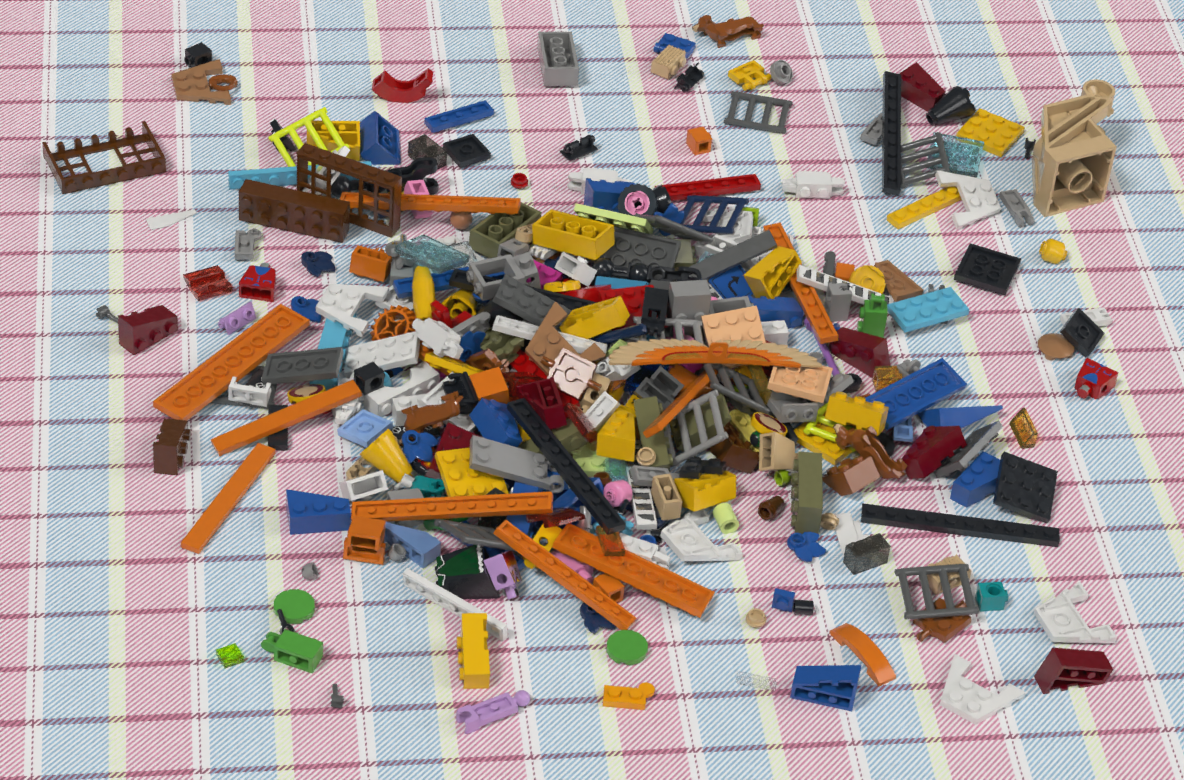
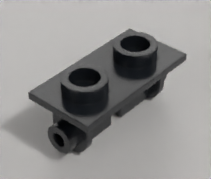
[674,62,704,92]
[560,135,598,161]

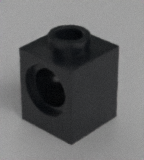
[184,42,212,68]
[354,362,385,395]

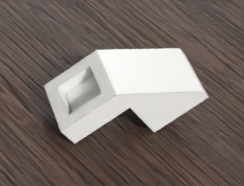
[595,357,641,381]

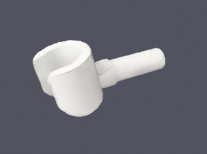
[393,473,415,490]

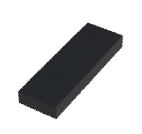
[268,405,288,450]

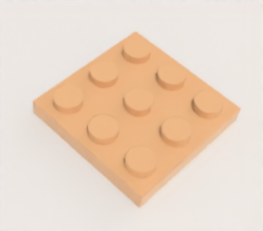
[701,306,766,368]
[767,365,833,403]

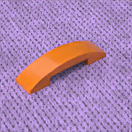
[829,623,896,687]

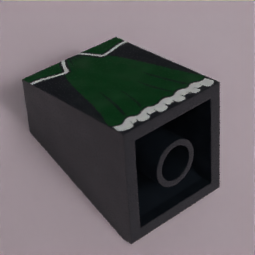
[435,545,500,599]

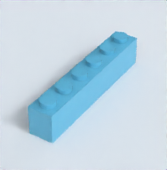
[310,313,357,391]

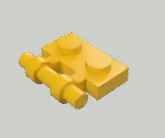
[728,60,772,91]

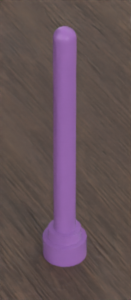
[804,317,840,377]

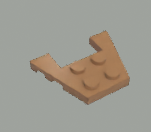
[171,59,231,105]
[525,302,606,376]

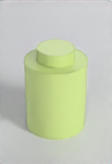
[713,503,739,534]

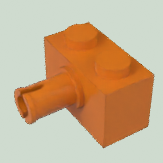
[349,245,392,282]

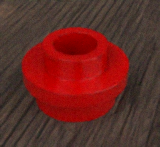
[511,173,528,189]

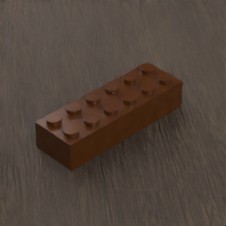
[238,179,350,243]

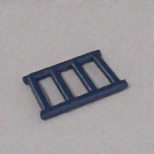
[680,195,749,234]

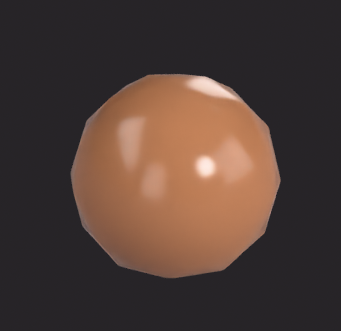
[450,212,473,230]

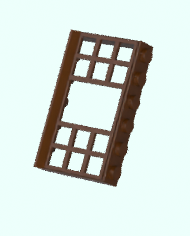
[42,121,166,194]
[296,143,402,238]

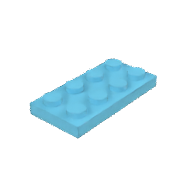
[887,287,969,333]

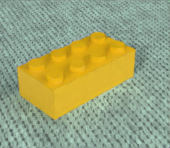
[532,209,615,260]

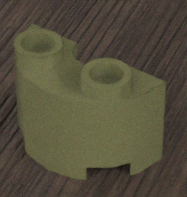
[480,333,524,363]

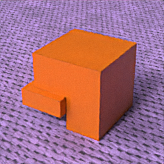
[469,367,510,404]
[343,516,386,565]

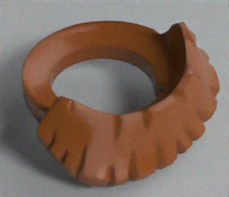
[209,74,238,91]

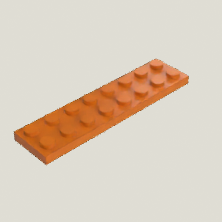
[552,523,715,618]

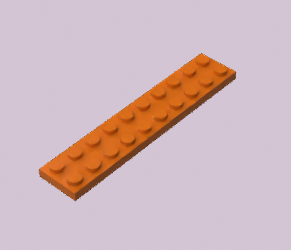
[153,304,310,421]

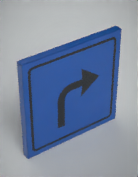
[708,265,753,299]

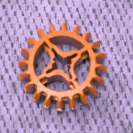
[370,305,417,341]

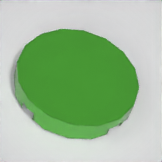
[274,589,315,624]
[606,630,648,665]

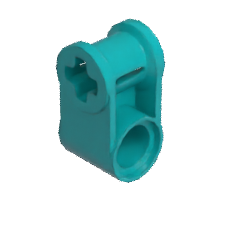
[410,475,447,498]

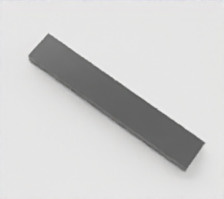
[690,230,777,280]

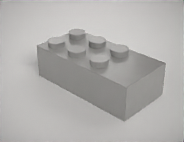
[537,32,579,87]
[664,280,712,345]

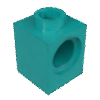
[975,582,1008,612]

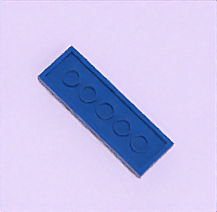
[865,358,967,430]

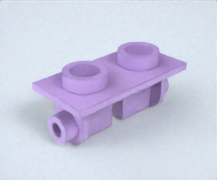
[218,301,257,335]

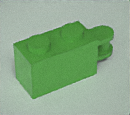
[857,293,888,338]
[261,629,323,673]

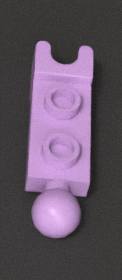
[456,690,530,734]

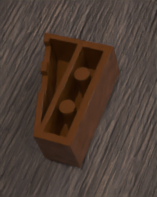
[153,418,191,476]
[710,422,759,474]

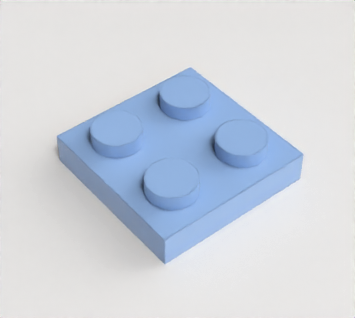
[337,409,393,448]

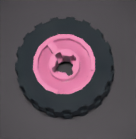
[617,183,658,216]

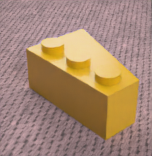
[559,296,630,339]
[825,391,889,436]
[674,470,736,512]
[456,613,490,689]

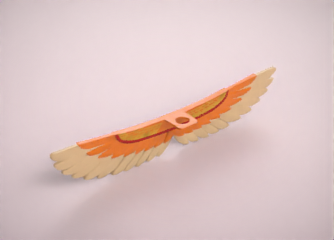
[608,338,822,368]

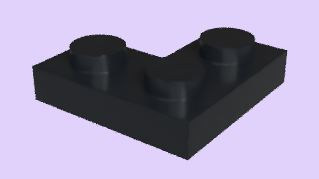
[679,457,726,479]

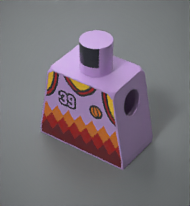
[483,551,522,599]

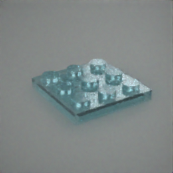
[927,132,984,178]
[394,234,470,274]

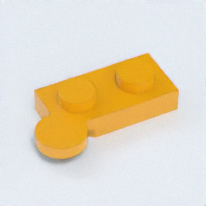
[603,682,655,710]

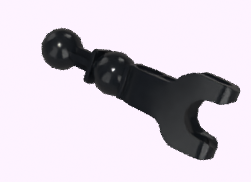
[331,157,439,198]
[592,258,702,284]

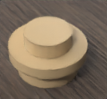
[636,447,656,466]
[820,513,839,530]
[746,608,766,628]

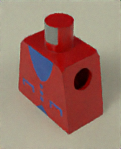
[239,263,276,302]
[1074,358,1119,399]

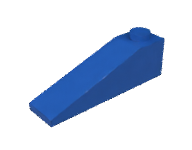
[918,405,1003,428]

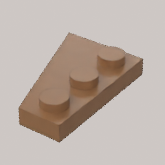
[874,260,924,302]

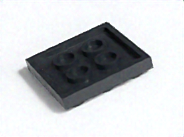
[954,243,1021,296]
[993,451,1058,523]

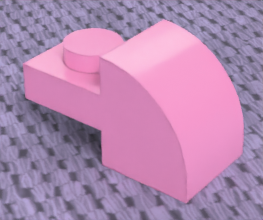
[404,180,433,219]

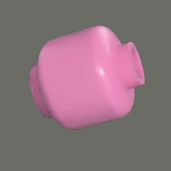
[603,480,633,507]

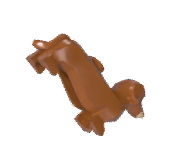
[692,15,764,48]
[398,391,463,446]
[833,424,908,479]

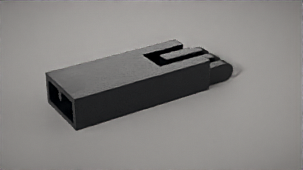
[640,287,669,337]

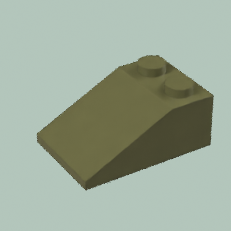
[669,392,731,457]

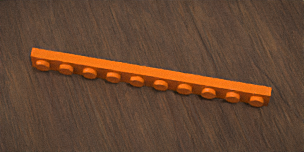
[340,192,521,215]
[763,222,838,344]
[351,492,553,522]

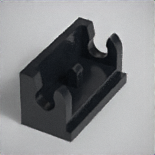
[442,372,479,414]

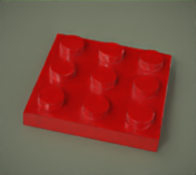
[598,285,668,331]

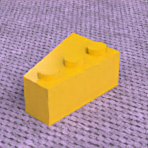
[307,120,360,161]
[743,246,802,299]
[596,410,635,462]

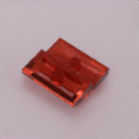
[183,265,233,301]
[564,403,598,445]
[526,508,585,528]

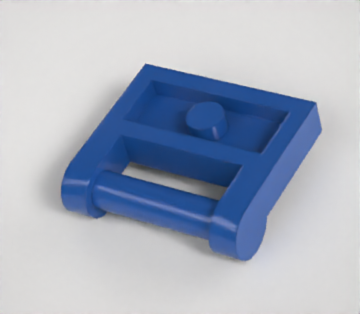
[653,33,696,60]

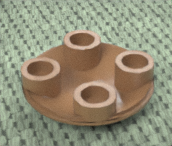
[1038,333,1075,361]

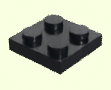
[443,134,491,168]
[1060,308,1105,358]

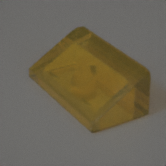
[747,365,772,405]
[1009,408,1038,449]

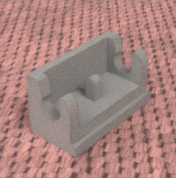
[824,282,852,322]

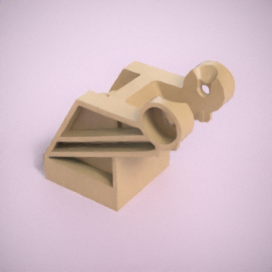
[1032,79,1117,217]

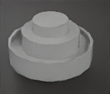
[770,60,793,85]

